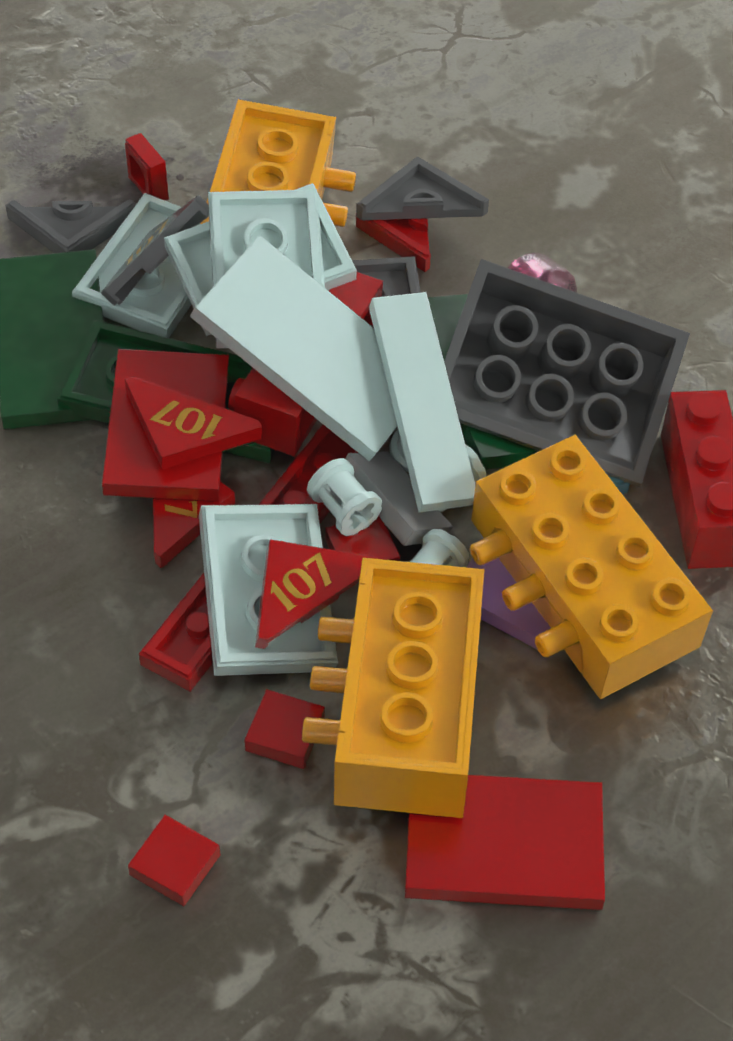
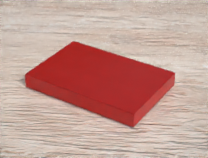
[102,349,229,501]
[405,775,605,910]

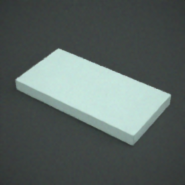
[190,235,397,461]

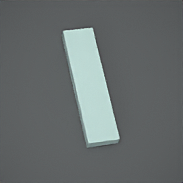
[369,292,475,513]

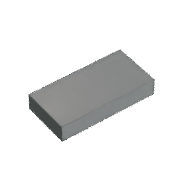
[345,451,453,546]

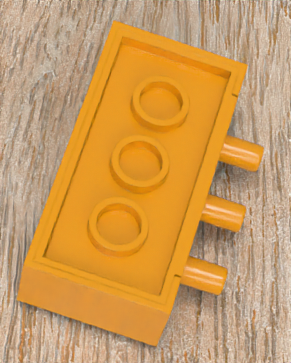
[200,99,356,227]
[470,434,713,700]
[302,558,484,818]

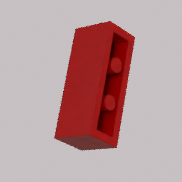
[661,390,733,569]

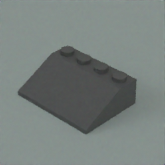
[444,259,690,487]

